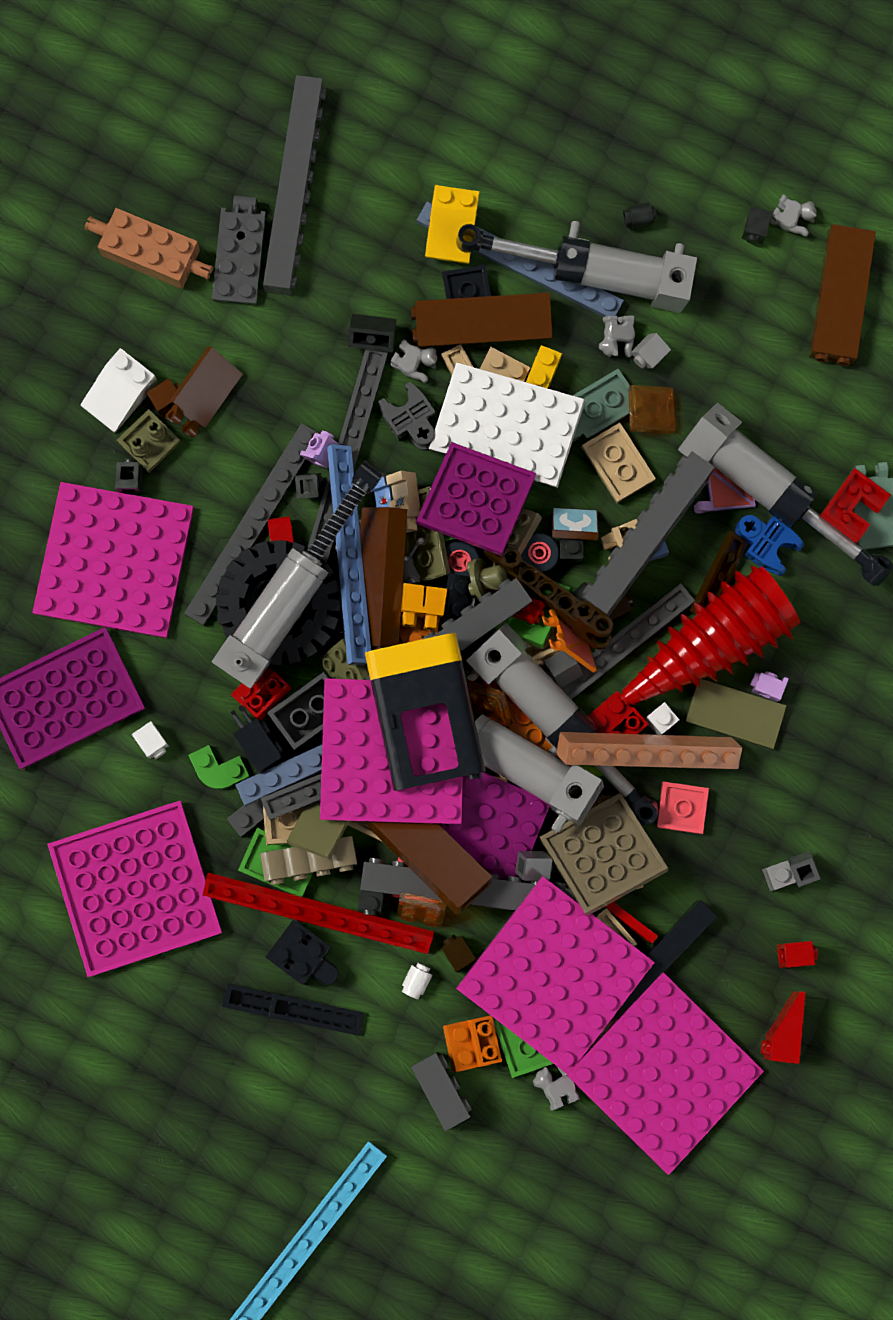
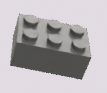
[267,672,328,752]
[411,1052,472,1131]

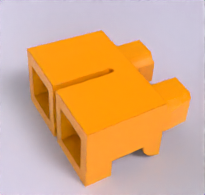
[401,583,447,631]

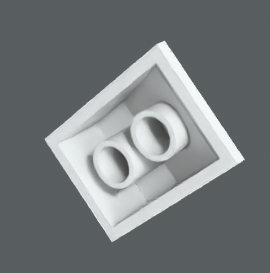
[81,348,158,433]

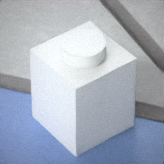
[645,702,679,735]
[132,721,169,759]

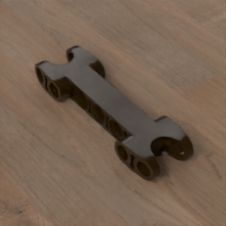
[483,543,613,650]

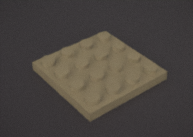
[540,793,668,916]

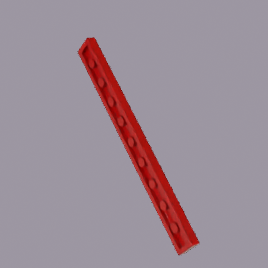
[202,873,434,954]

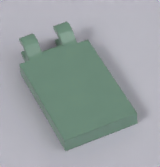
[572,369,642,443]
[853,462,893,550]

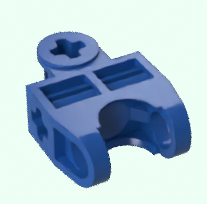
[735,515,804,576]

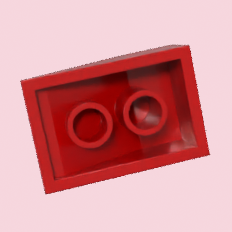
[760,991,805,1064]

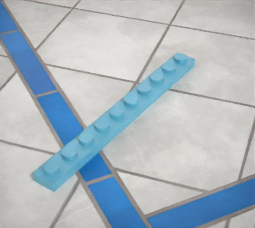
[230,1141,387,1320]

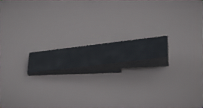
[614,900,717,1018]
[221,983,365,1036]

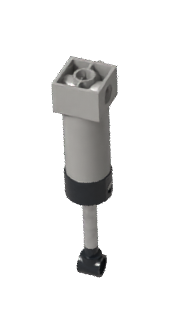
[456,221,697,313]
[678,402,893,586]
[465,622,659,825]

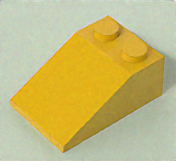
[425,185,479,264]

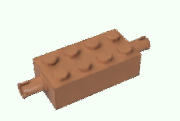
[85,208,213,289]

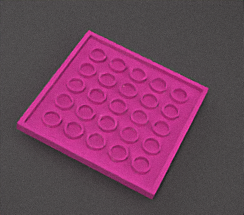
[32,482,194,639]
[320,679,463,824]
[47,801,222,977]
[456,876,655,1074]
[566,973,763,1175]

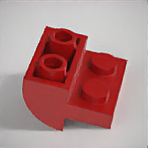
[231,667,292,722]
[588,691,648,734]

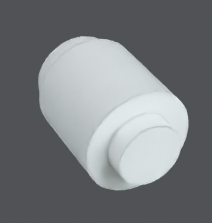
[402,963,432,999]

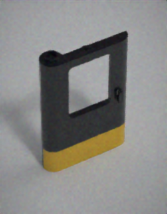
[365,633,486,791]

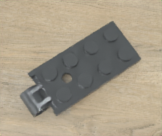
[212,195,266,305]

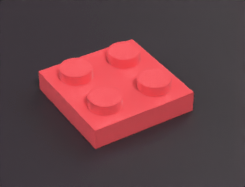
[656,782,709,834]

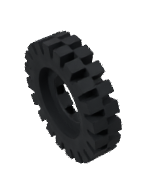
[216,540,342,665]

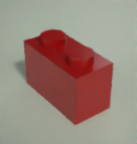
[777,941,818,968]

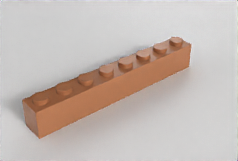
[556,732,742,769]

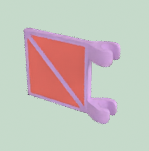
[694,467,756,513]

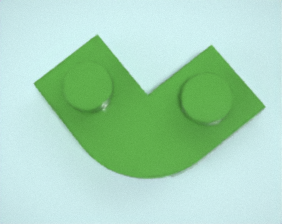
[188,745,250,789]

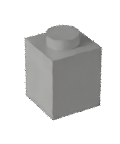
[631,333,671,369]
[762,860,796,891]

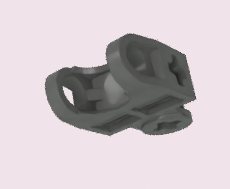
[378,382,436,450]

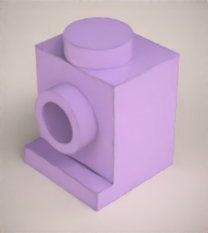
[300,430,340,468]
[750,672,788,703]

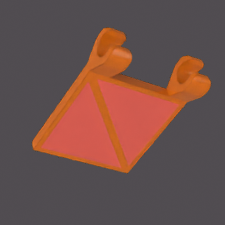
[542,609,597,673]

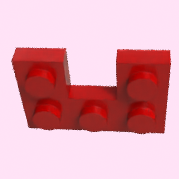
[820,468,891,543]

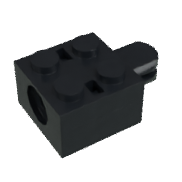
[230,705,285,773]
[266,919,339,985]

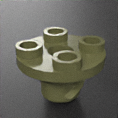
[467,558,507,599]

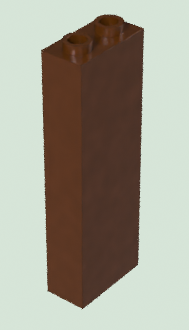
[809,224,876,366]
[411,293,552,347]
[360,507,407,650]
[362,821,492,915]

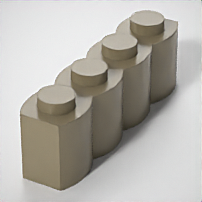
[260,836,358,885]

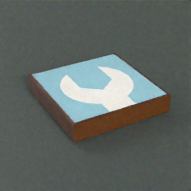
[552,508,598,540]

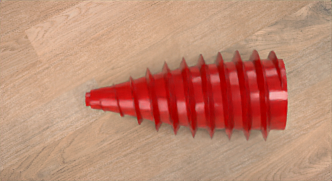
[619,566,800,706]

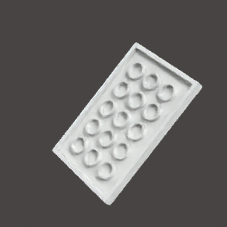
[429,362,585,488]

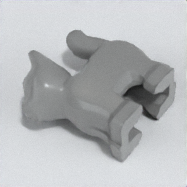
[770,194,817,237]
[599,316,635,357]
[391,339,438,383]
[533,1067,579,1111]

